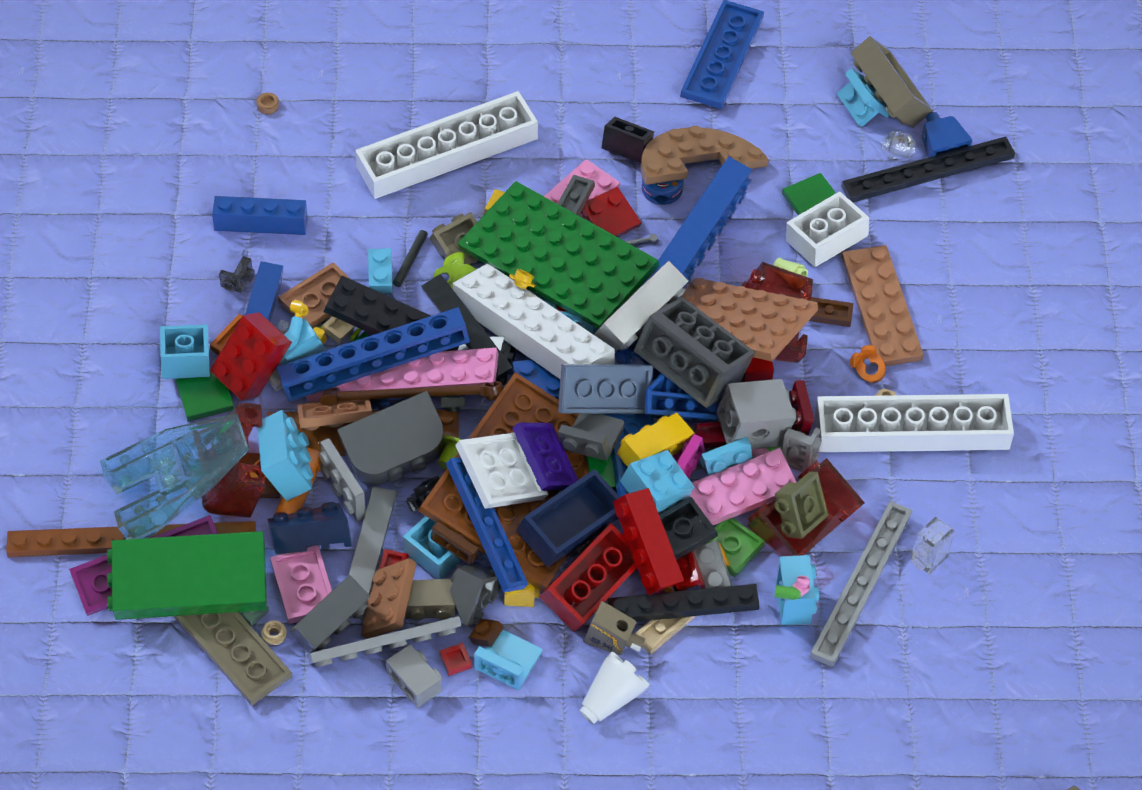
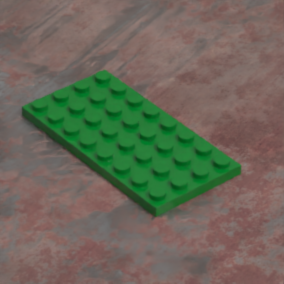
[457,181,659,329]

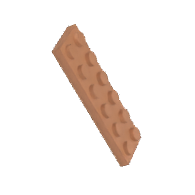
[841,245,924,368]

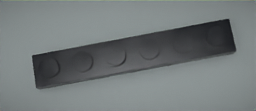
[607,584,759,622]

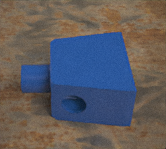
[922,112,972,157]

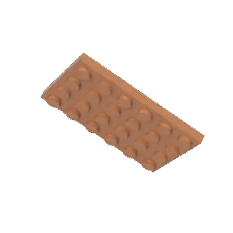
[679,278,818,361]

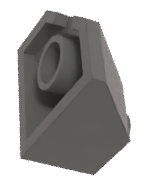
[450,565,501,626]

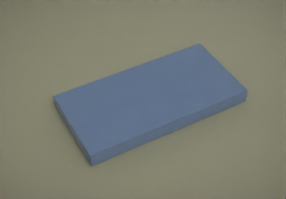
[558,364,653,414]

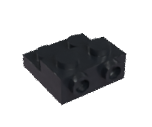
[659,497,718,560]

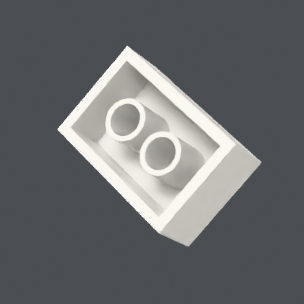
[786,192,869,267]

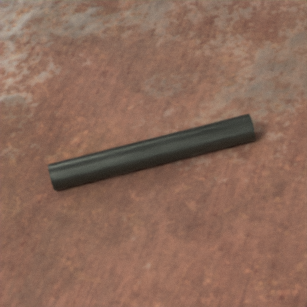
[393,230,428,287]

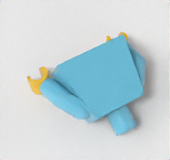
[276,300,327,371]

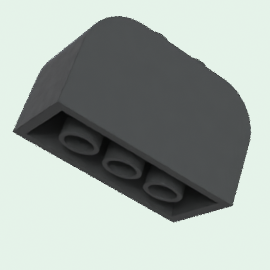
[337,391,443,485]

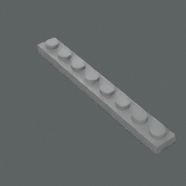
[810,501,912,667]

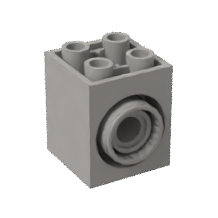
[716,379,796,449]

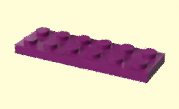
[69,515,218,616]

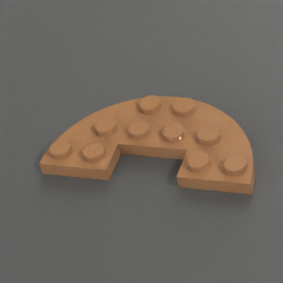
[640,126,769,185]

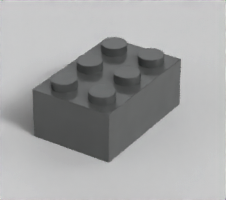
[289,575,371,653]

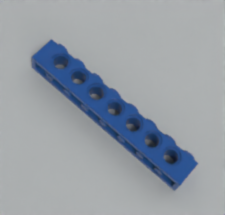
[277,307,470,402]

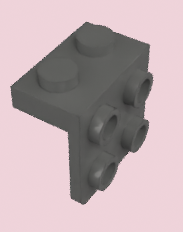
[558,413,625,461]

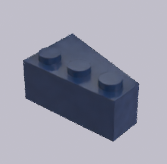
[267,502,352,554]

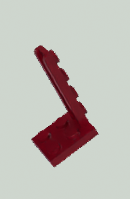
[694,380,814,448]

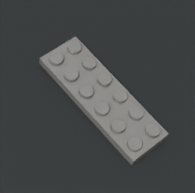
[307,616,462,667]

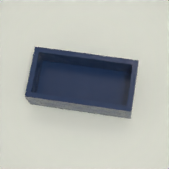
[516,469,620,568]

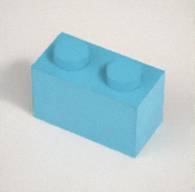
[368,248,393,295]

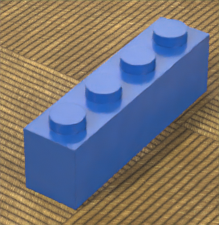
[212,196,308,235]

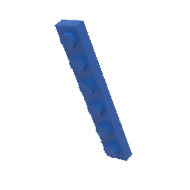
[446,457,528,592]

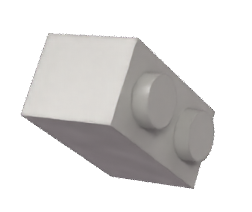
[386,644,442,708]

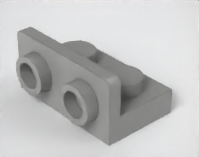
[782,427,822,474]

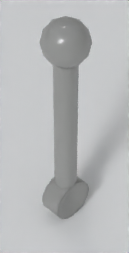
[625,234,658,245]

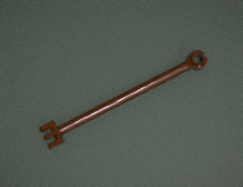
[319,381,503,405]

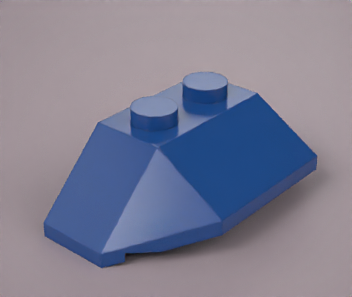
[645,373,722,422]

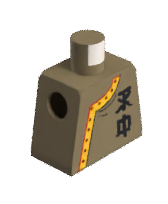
[583,601,645,655]

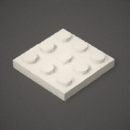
[455,433,548,509]

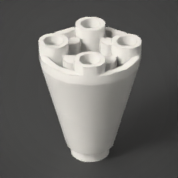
[579,652,650,724]

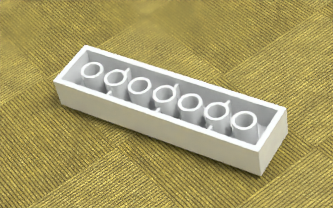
[355,91,538,199]
[453,264,615,379]
[815,394,1014,452]

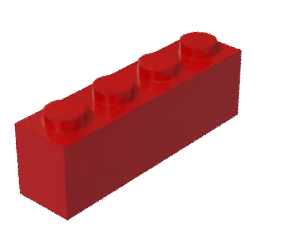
[613,488,684,595]

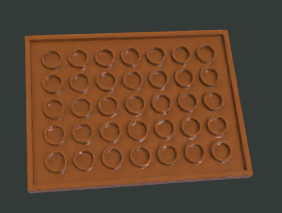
[418,372,588,591]

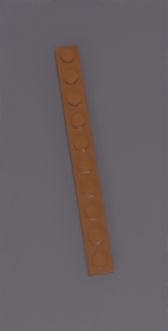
[6,521,256,557]

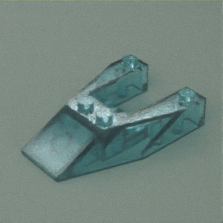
[100,413,250,539]

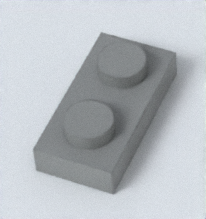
[693,540,733,588]

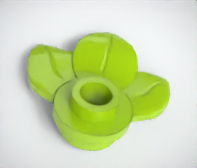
[433,252,477,289]

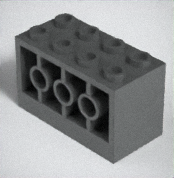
[634,297,755,408]

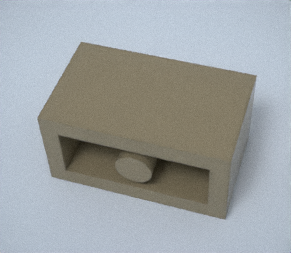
[405,579,455,620]

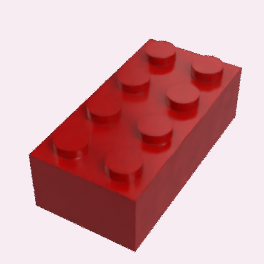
[538,523,637,632]

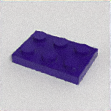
[512,423,578,491]

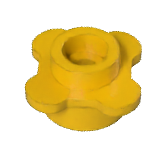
[509,269,535,289]

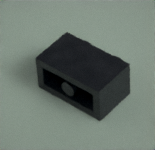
[601,117,654,163]

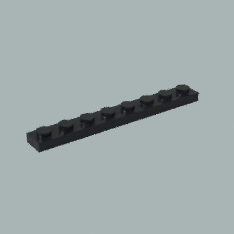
[841,136,1015,203]

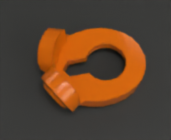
[850,345,886,383]

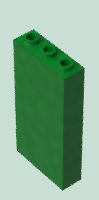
[107,531,267,620]

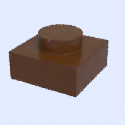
[468,619,504,647]

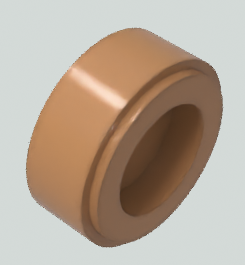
[256,92,279,114]

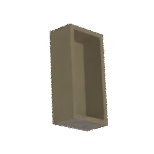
[850,36,933,128]

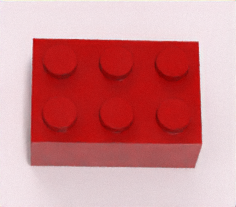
[209,312,292,401]

